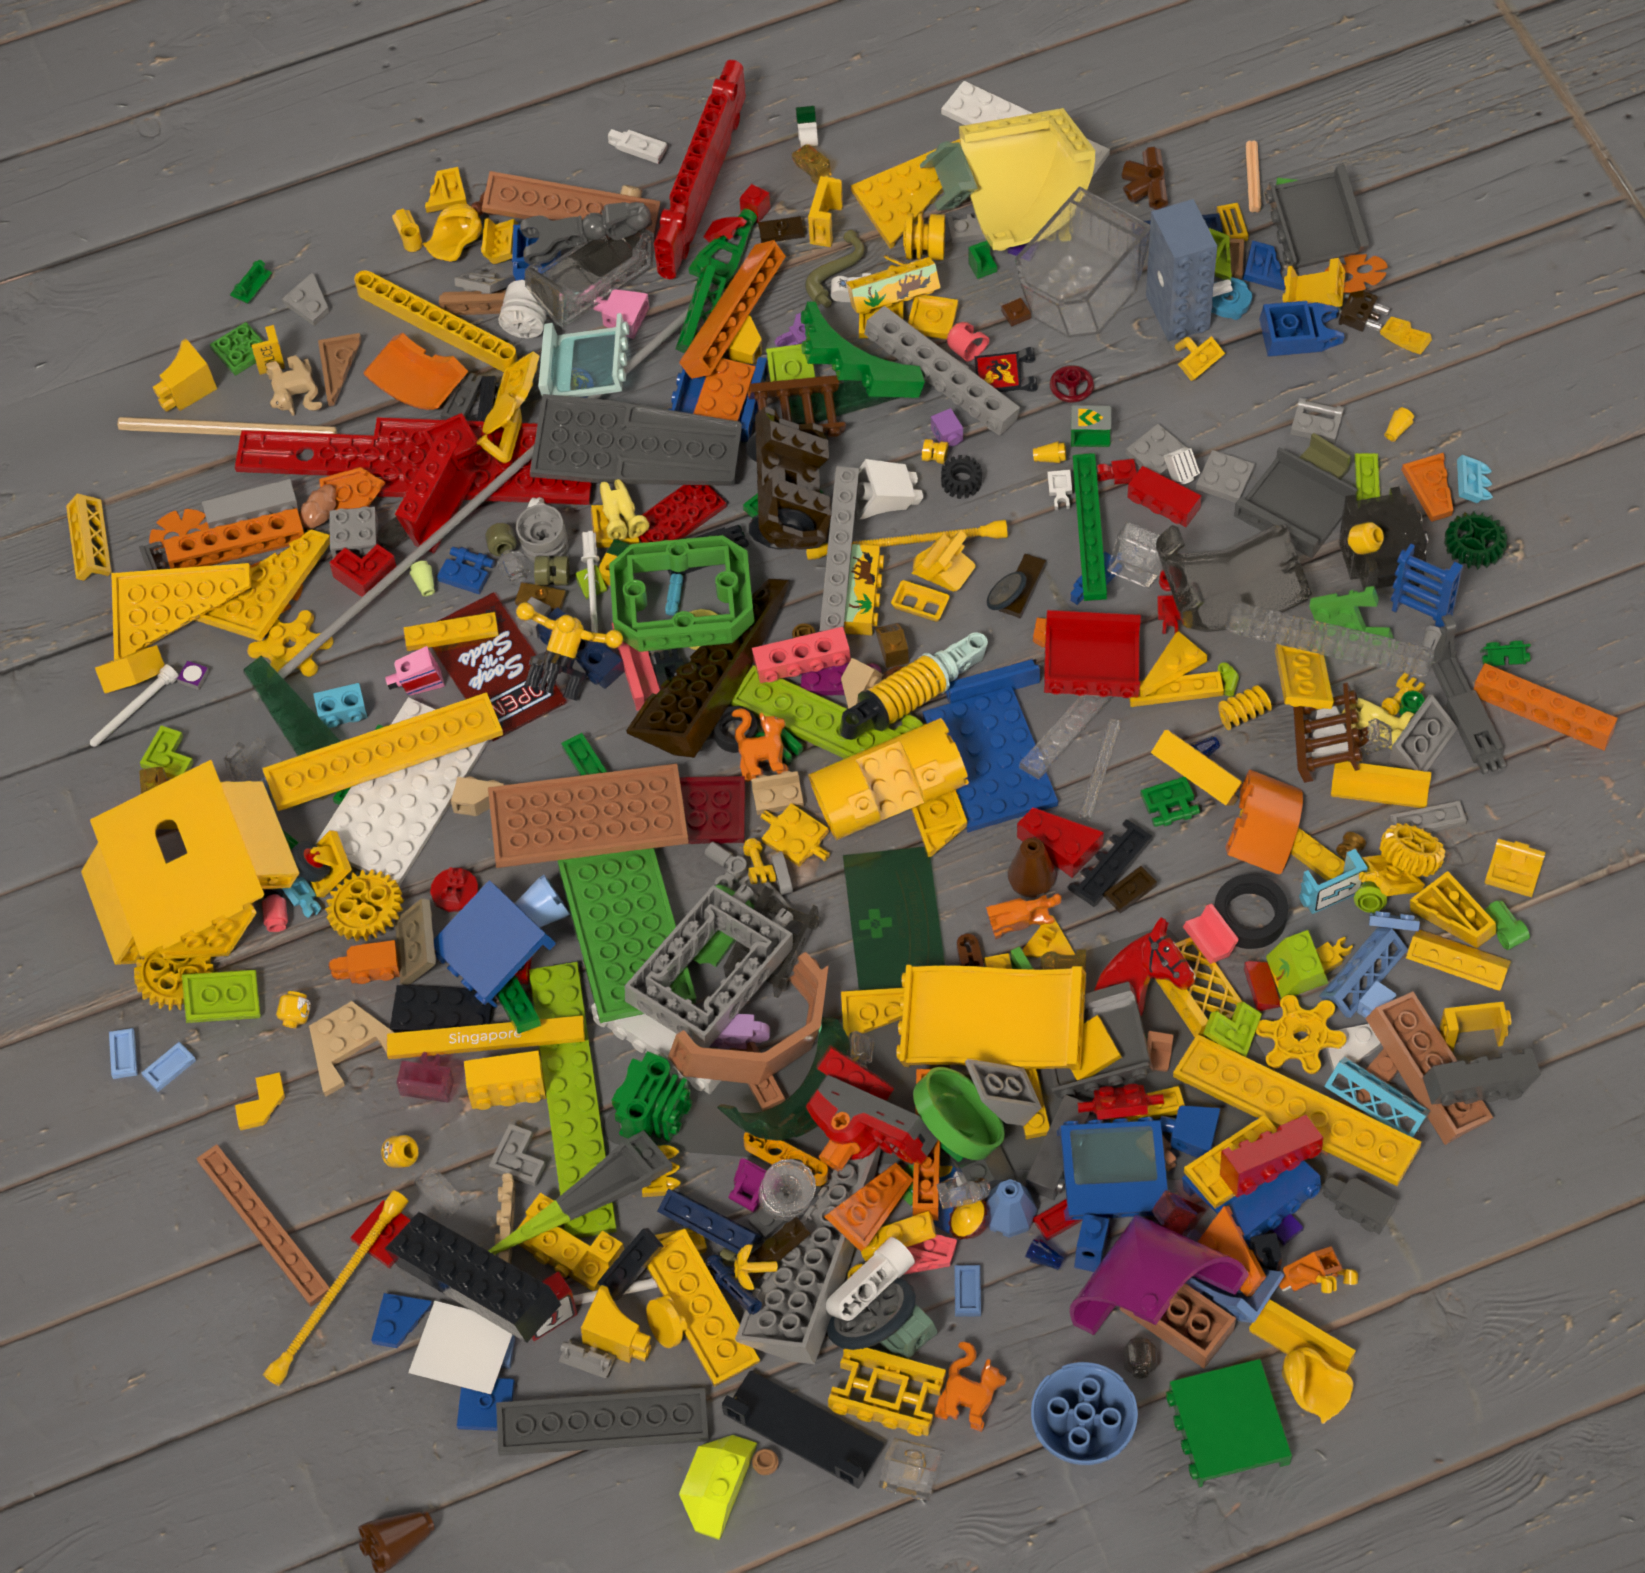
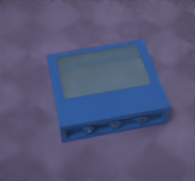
[1057,1117,1170,1221]

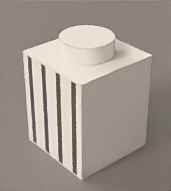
[1163,447,1200,484]

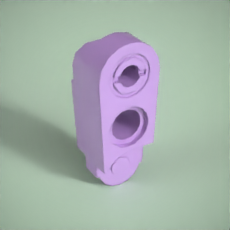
[710,1014,770,1049]

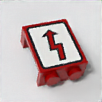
[532,1271,578,1341]

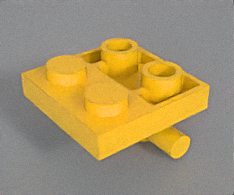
[1484,838,1545,898]

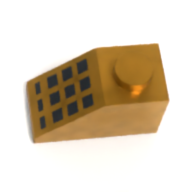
[875,623,909,668]

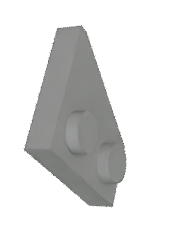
[282,273,329,326]
[455,273,515,294]

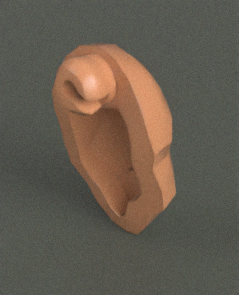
[299,484,336,531]

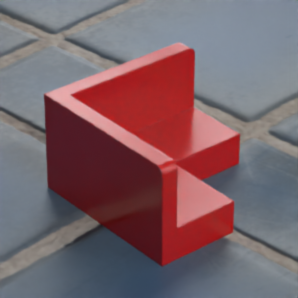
[329,544,396,597]

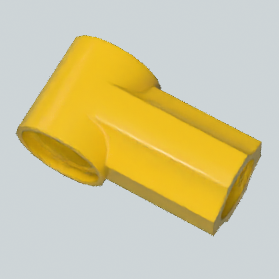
[392,208,423,252]

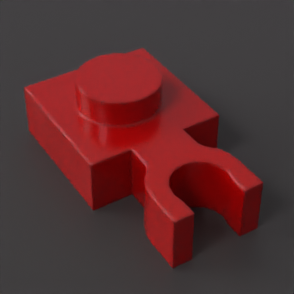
[1157,595,1182,634]

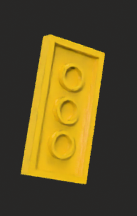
[1275,644,1334,709]

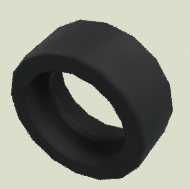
[713,706,758,753]

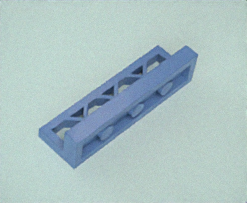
[1319,928,1408,1018]

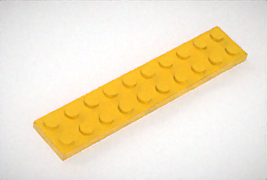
[262,692,503,811]
[1173,1034,1421,1186]

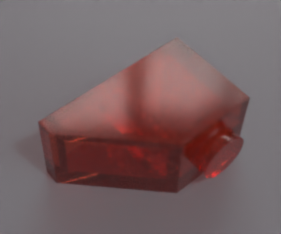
[1152,1190,1206,1235]

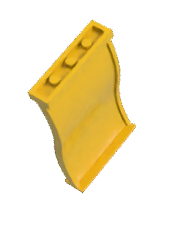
[896,965,1086,1070]

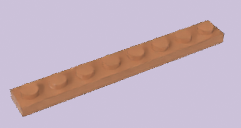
[196,1144,330,1307]

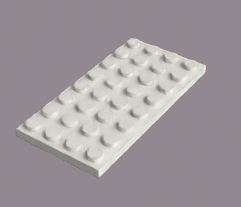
[315,697,491,886]

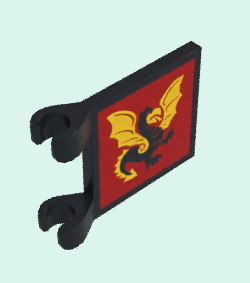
[974,347,1038,392]

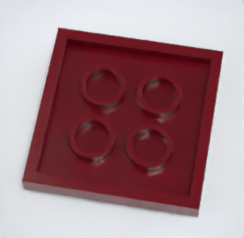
[679,776,745,844]

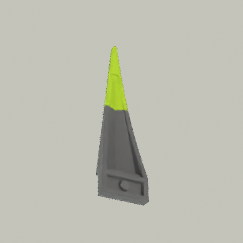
[488,1130,672,1255]

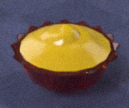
[948,1194,990,1240]

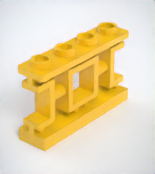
[828,1348,946,1436]

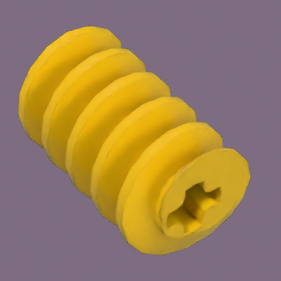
[1218,685,1272,730]

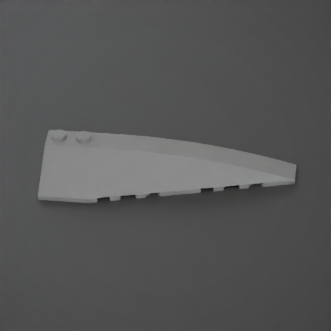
[735,1146,881,1364]

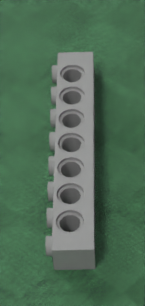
[864,306,1020,436]
[819,466,859,632]

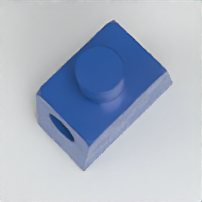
[1160,1106,1220,1158]
[1074,1214,1109,1272]

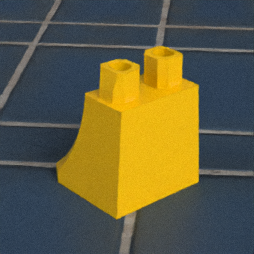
[152,338,217,412]
[581,1285,651,1363]

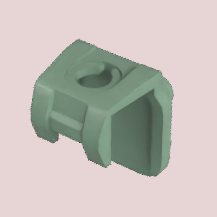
[870,1305,938,1359]

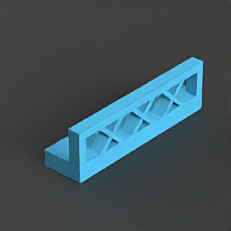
[1324,1057,1430,1138]

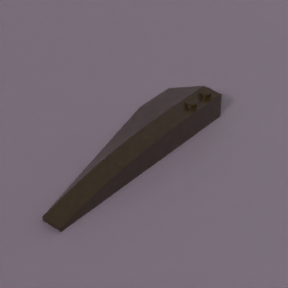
[626,579,790,758]

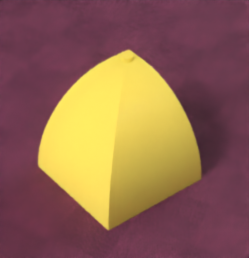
[959,108,1095,251]

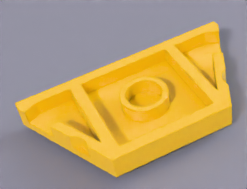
[911,790,967,857]

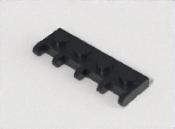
[1067,819,1152,907]

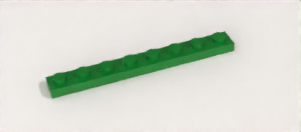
[1072,453,1107,601]

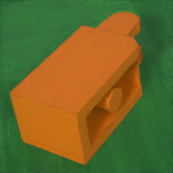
[328,940,400,984]

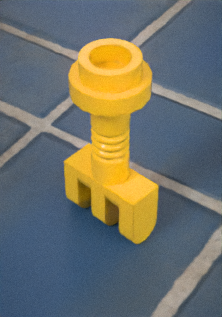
[1381,672,1425,715]
[743,838,776,885]

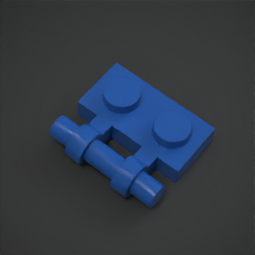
[437,547,495,595]

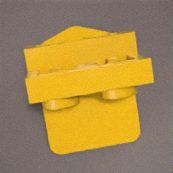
[912,530,975,592]

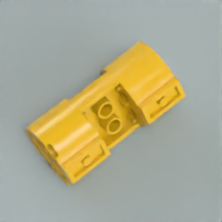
[808,718,969,841]

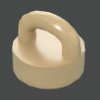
[621,185,643,198]

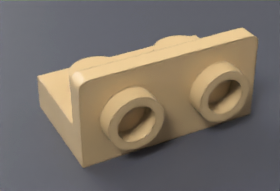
[751,771,804,815]

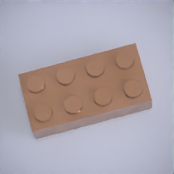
[1120,1283,1236,1369]

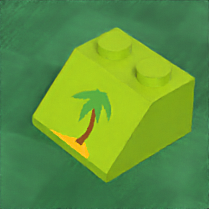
[1266,930,1328,999]

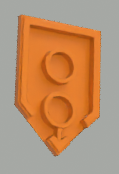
[319,467,386,520]

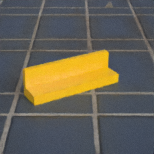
[1151,730,1242,806]
[1331,762,1431,808]
[1406,929,1511,991]
[1249,1299,1356,1373]

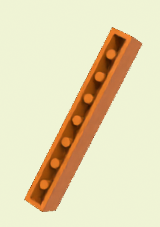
[679,240,786,379]

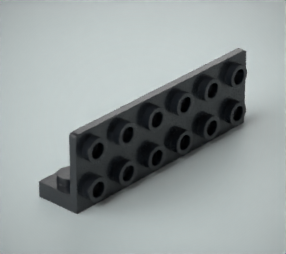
[722,1371,884,1489]

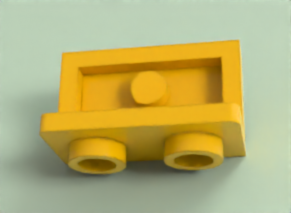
[481,218,518,265]

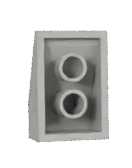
[965,1059,1042,1126]

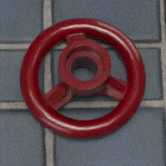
[1050,365,1094,403]

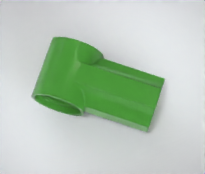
[1484,900,1530,950]

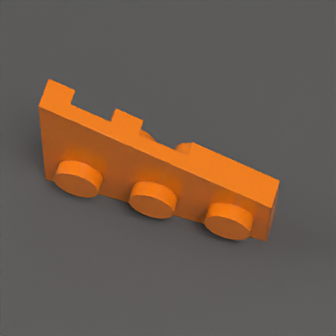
[1198,1206,1266,1297]

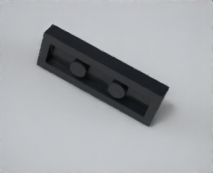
[597,1228,664,1301]

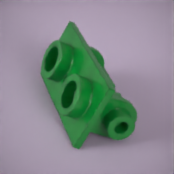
[230,260,272,304]
[1480,641,1531,666]

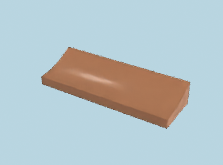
[1365,992,1493,1145]

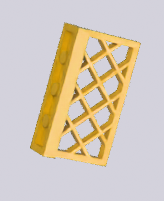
[1155,937,1242,1037]

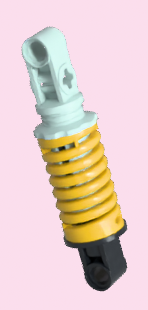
[839,632,988,740]

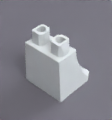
[854,459,923,520]

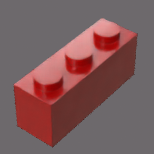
[1127,466,1201,527]
[816,1045,894,1101]

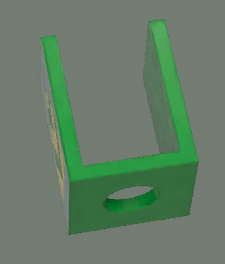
[1071,405,1111,447]

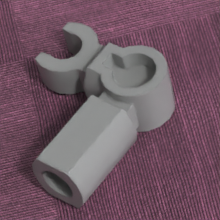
[704,842,748,890]

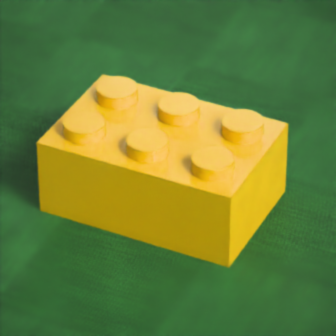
[464,1051,546,1110]

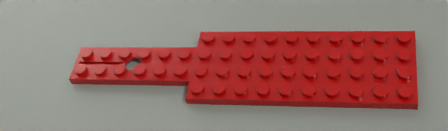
[235,417,592,505]

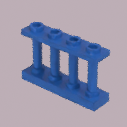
[1390,544,1463,627]

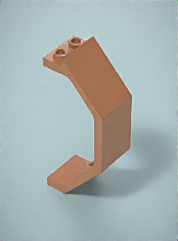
[668,952,829,1085]

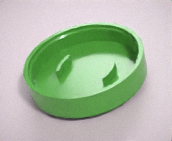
[913,1067,1004,1160]

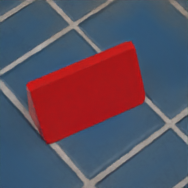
[1244,961,1281,1012]

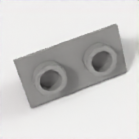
[559,1339,616,1379]

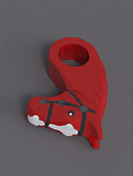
[1094,917,1196,1016]

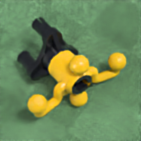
[516,602,623,701]

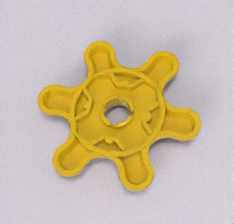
[247,610,334,679]
[1255,995,1347,1075]

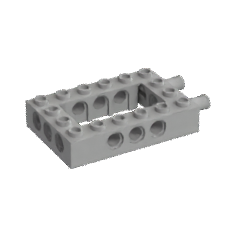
[625,884,793,1048]

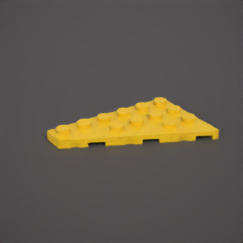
[111,563,251,660]

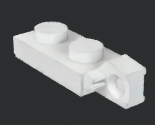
[608,129,667,164]

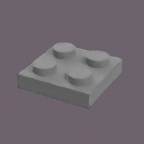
[1125,424,1187,476]
[1196,450,1255,503]

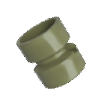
[534,556,570,586]

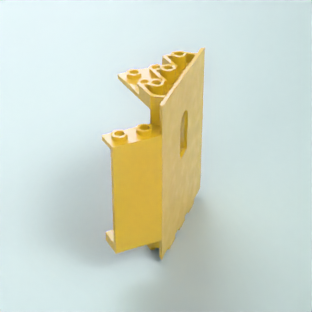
[81,760,299,965]

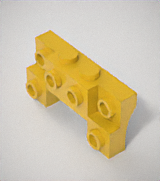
[516,1193,624,1291]

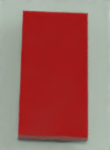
[638,485,727,543]

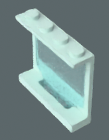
[538,313,629,397]

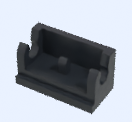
[1249,1233,1282,1271]

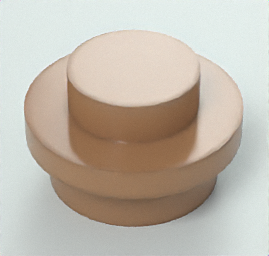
[752,1449,779,1475]

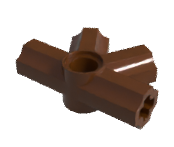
[1121,146,1168,210]

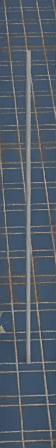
[251,285,718,702]

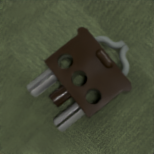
[1338,290,1390,332]

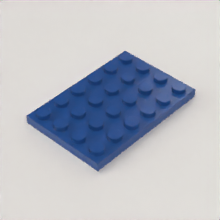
[922,686,1058,833]

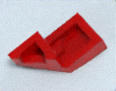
[703,217,747,243]

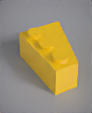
[1410,871,1496,948]

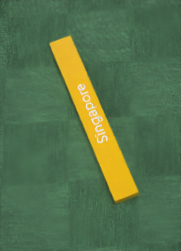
[387,1016,585,1059]

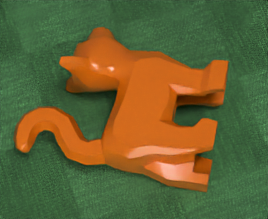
[732,708,789,782]
[986,894,1062,939]
[935,1341,1007,1432]

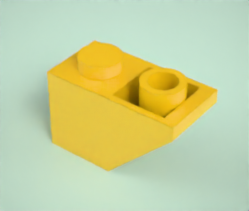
[727,315,763,365]

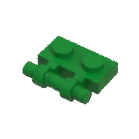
[1140,777,1200,827]

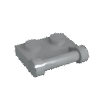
[1290,397,1344,444]

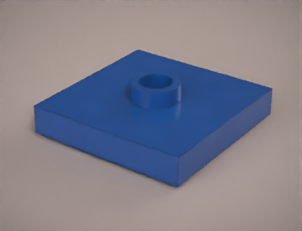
[457,1378,515,1431]

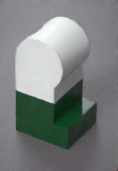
[796,106,818,148]

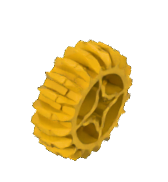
[1379,823,1445,877]

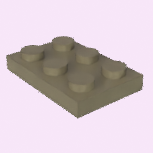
[395,898,436,986]

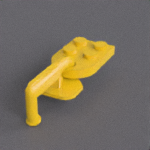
[476,351,540,463]

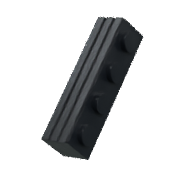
[477,376,500,422]

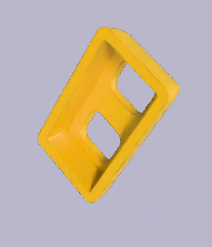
[891,580,949,622]

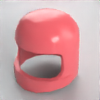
[947,322,990,362]

